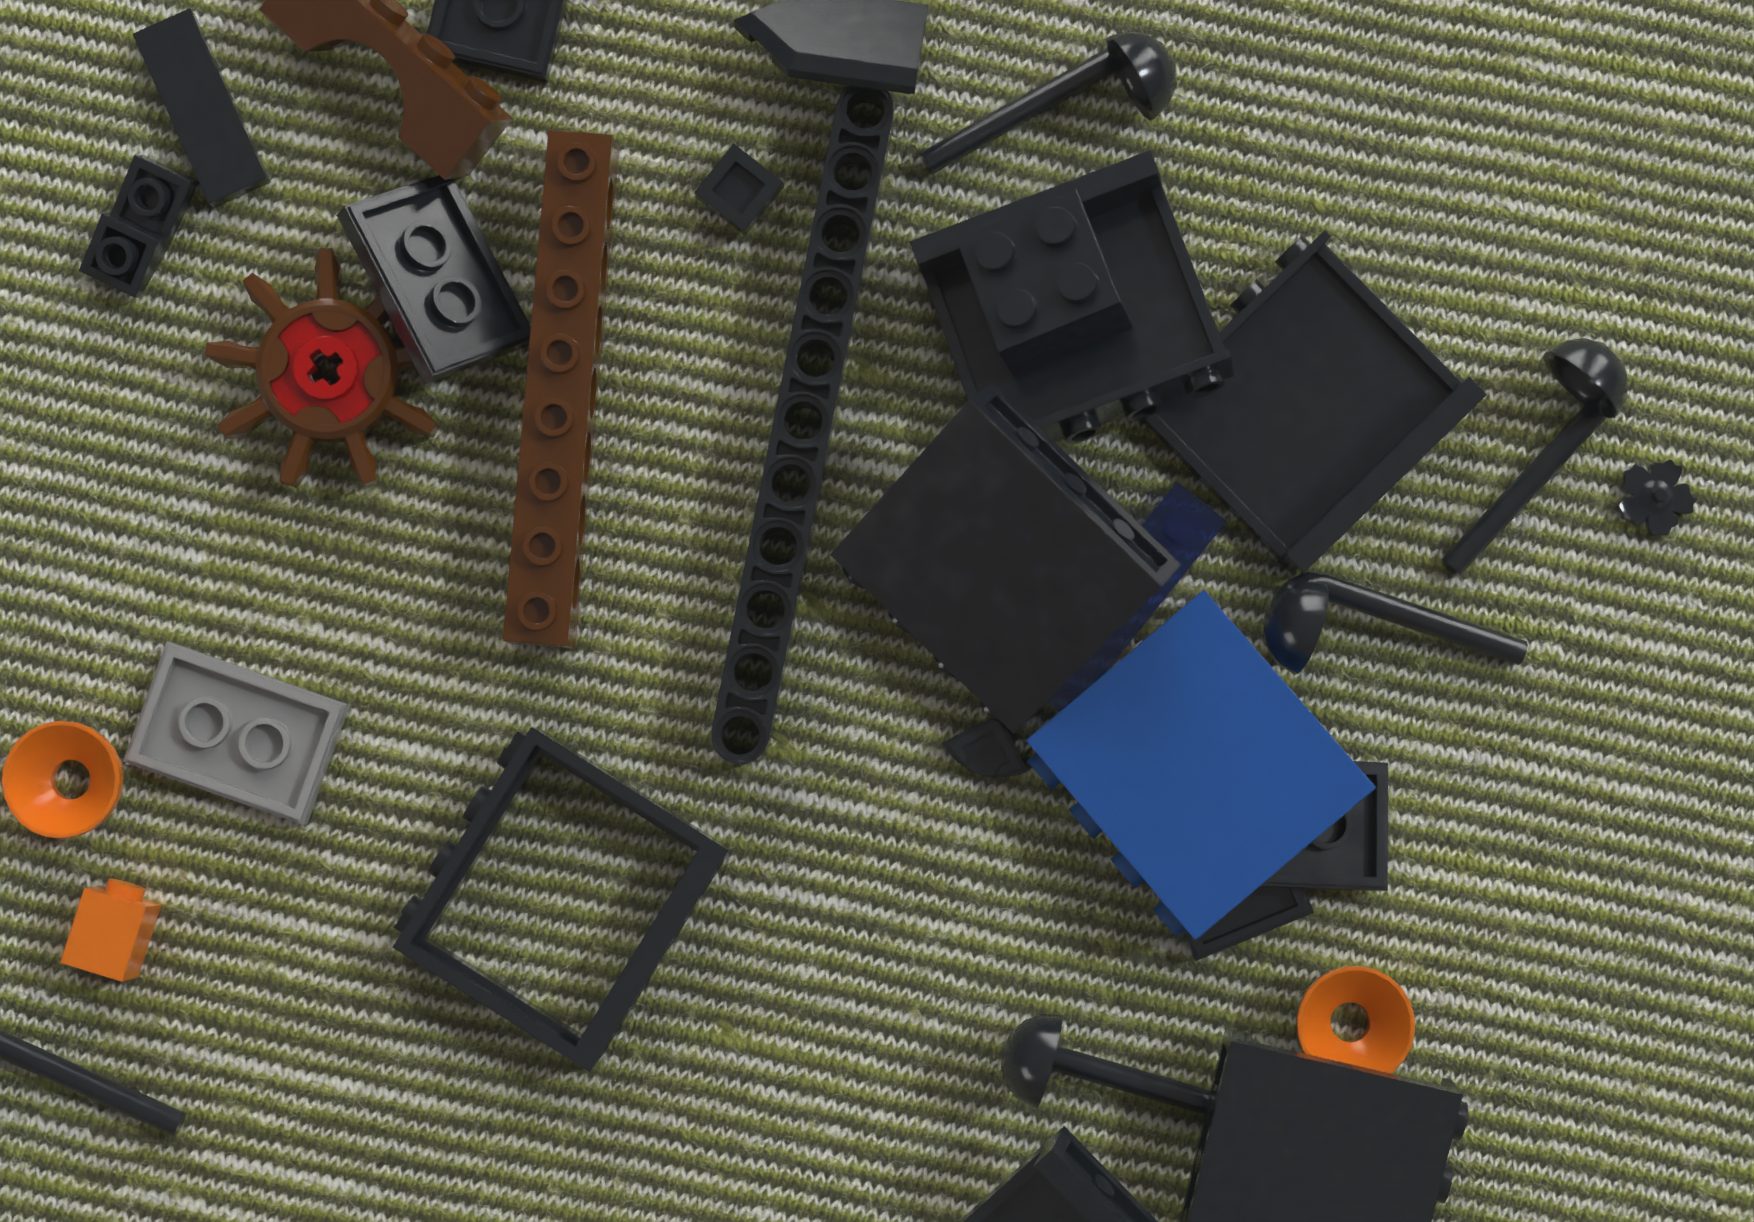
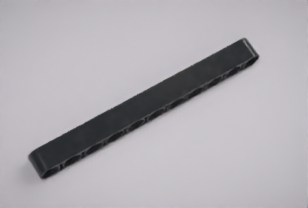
[711,86,894,764]

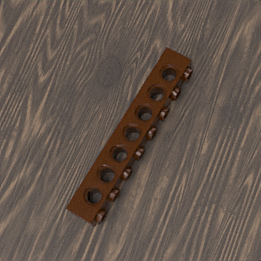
[503,130,619,650]

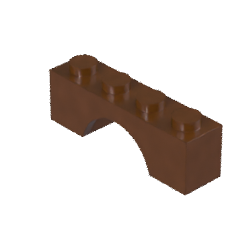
[259,0,513,180]

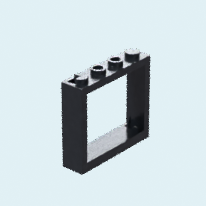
[392,727,731,1072]

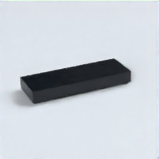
[133,8,271,208]

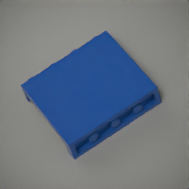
[1026,590,1376,940]

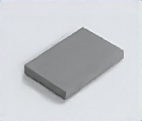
[123,641,350,825]

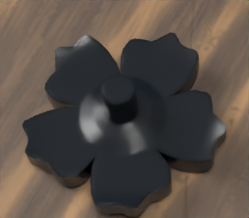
[1617,460,1697,536]

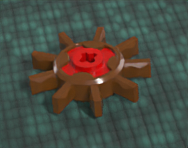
[205,248,440,488]

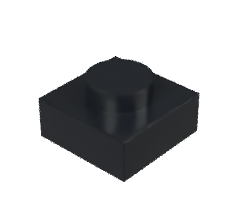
[694,143,784,236]

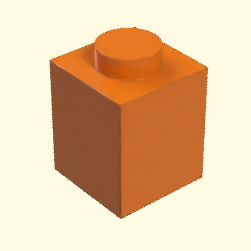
[60,878,162,982]

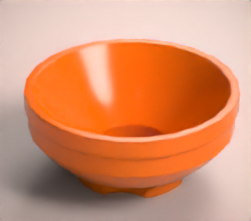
[2,721,124,839]
[1296,966,1415,1073]

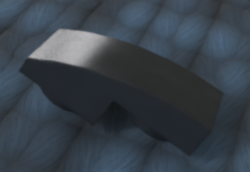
[79,155,199,298]

